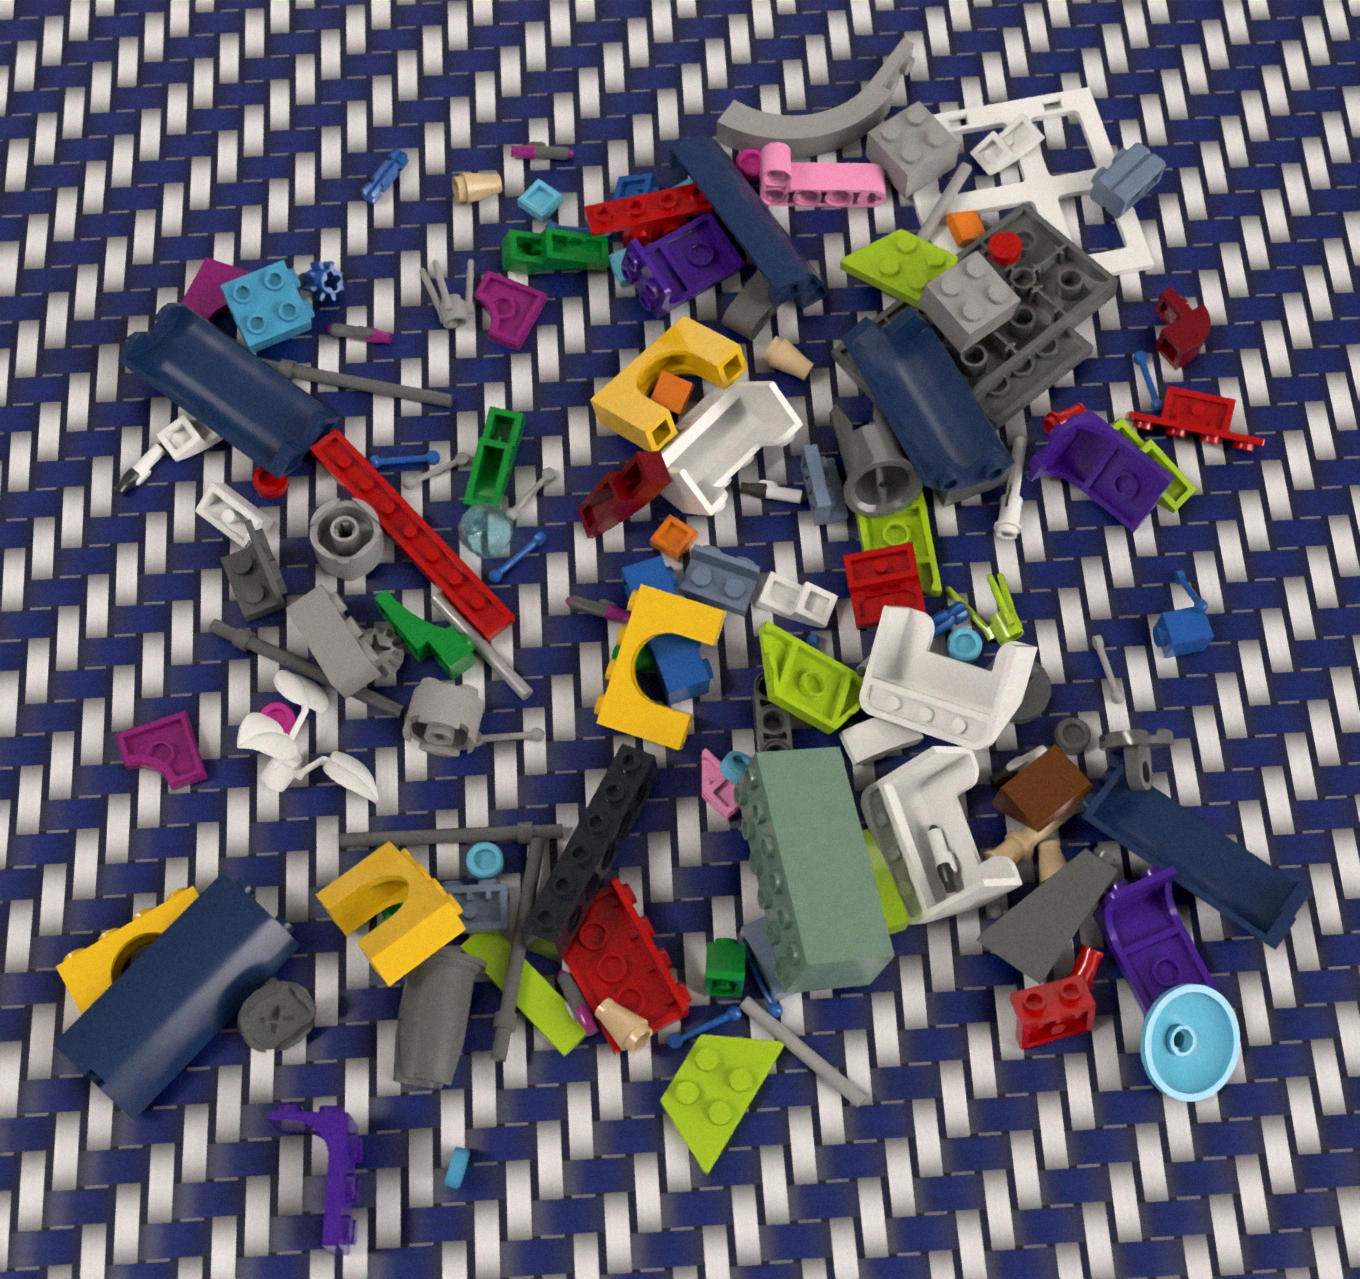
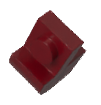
[1154,287,1211,371]

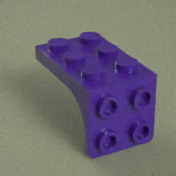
[621,212,746,319]
[1026,409,1175,532]
[1092,865,1219,1017]
[268,1105,364,1256]

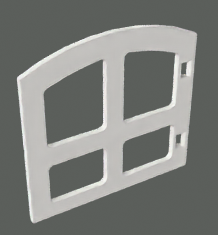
[912,87,1154,276]

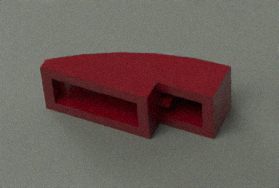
[577,451,672,538]

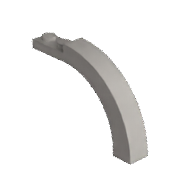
[716,38,915,158]

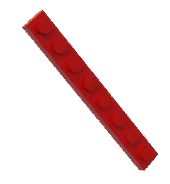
[309,428,515,643]

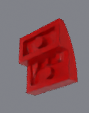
[843,542,926,630]

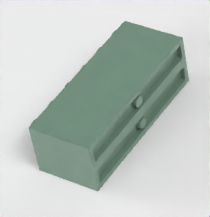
[733,747,895,994]

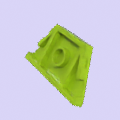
[840,229,958,311]
[855,488,942,597]
[758,621,864,735]
[660,1034,785,1175]

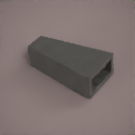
[976,846,1118,985]

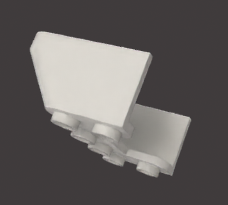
[659,381,803,516]
[859,605,1038,750]
[861,746,1023,925]

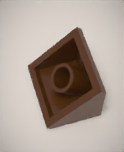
[992,744,1093,833]

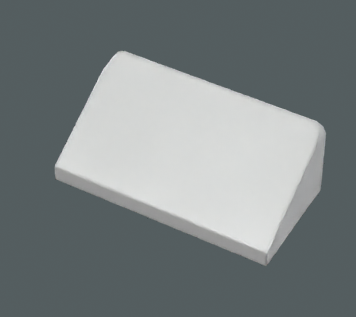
[195,482,274,549]

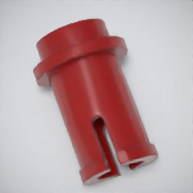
[1043,402,1087,434]
[1065,944,1104,990]

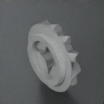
[359,624,404,680]

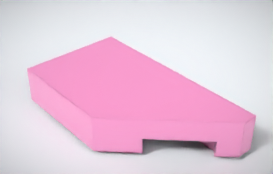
[702,748,741,822]

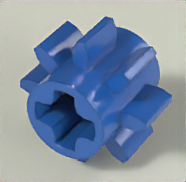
[302,261,344,301]

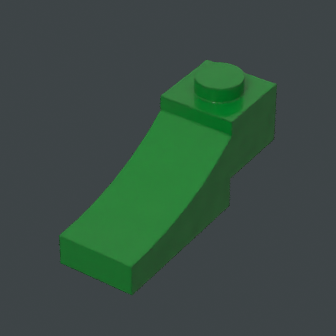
[501,227,609,275]
[374,590,476,681]

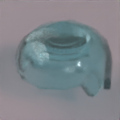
[458,502,513,559]

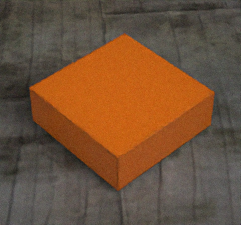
[945,210,986,247]
[650,370,695,416]
[650,514,698,562]

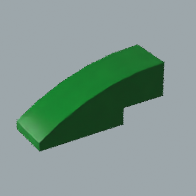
[463,406,527,512]

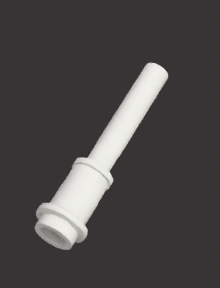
[994,437,1027,540]

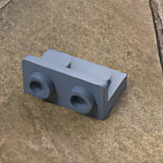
[800,444,848,526]
[679,544,760,617]
[440,879,509,934]

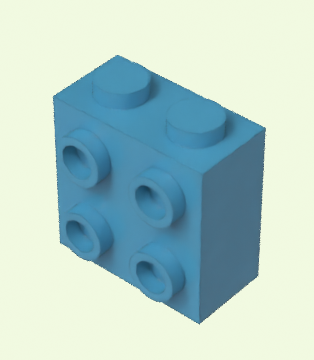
[220,260,315,353]

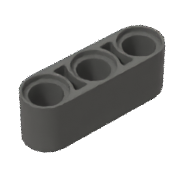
[722,269,781,341]
[752,672,793,752]

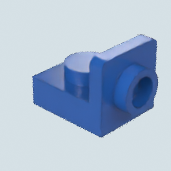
[613,173,665,200]

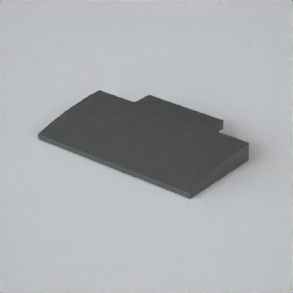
[831,202,1118,431]

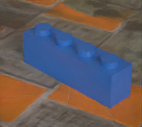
[622,555,714,706]

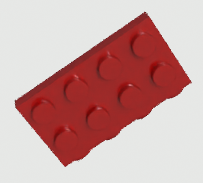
[563,877,692,1055]

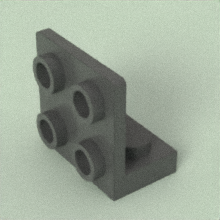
[220,519,288,623]

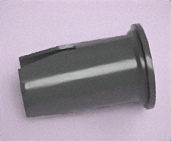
[829,398,923,518]
[393,949,487,1089]

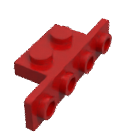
[584,183,714,249]
[1125,386,1266,452]

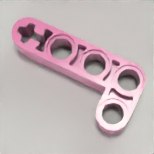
[760,142,886,207]

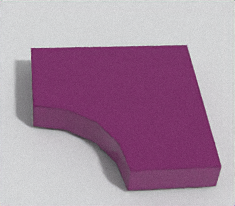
[181,257,252,323]
[473,270,547,352]
[115,710,208,790]

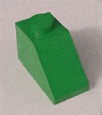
[703,938,746,999]

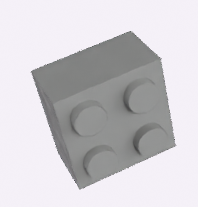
[866,101,959,198]
[918,250,1020,354]

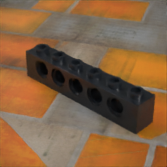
[521,743,659,963]

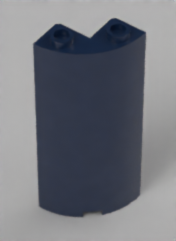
[669,136,828,310]
[118,303,341,479]
[841,306,1015,492]
[1079,761,1313,950]
[53,872,301,1120]

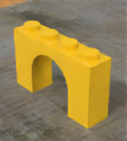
[590,315,748,451]
[594,584,727,750]
[315,841,466,986]
[56,886,200,1014]

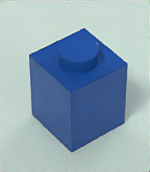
[1153,606,1214,658]

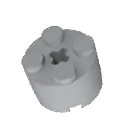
[310,498,386,582]
[402,677,484,757]

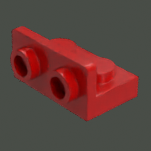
[1010,974,1096,1050]

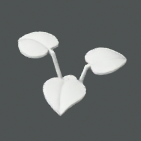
[237,670,378,804]

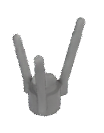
[419,259,475,328]

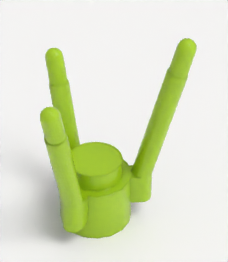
[945,573,1024,646]

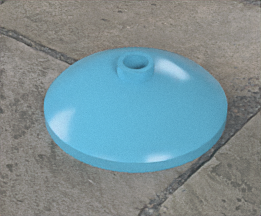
[1140,983,1240,1102]

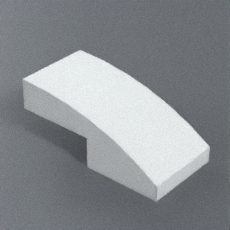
[970,112,1045,176]
[156,414,223,462]
[755,571,838,628]
[838,717,924,766]

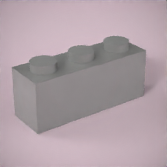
[285,584,382,699]

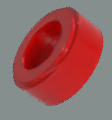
[988,231,1022,265]
[252,466,289,499]

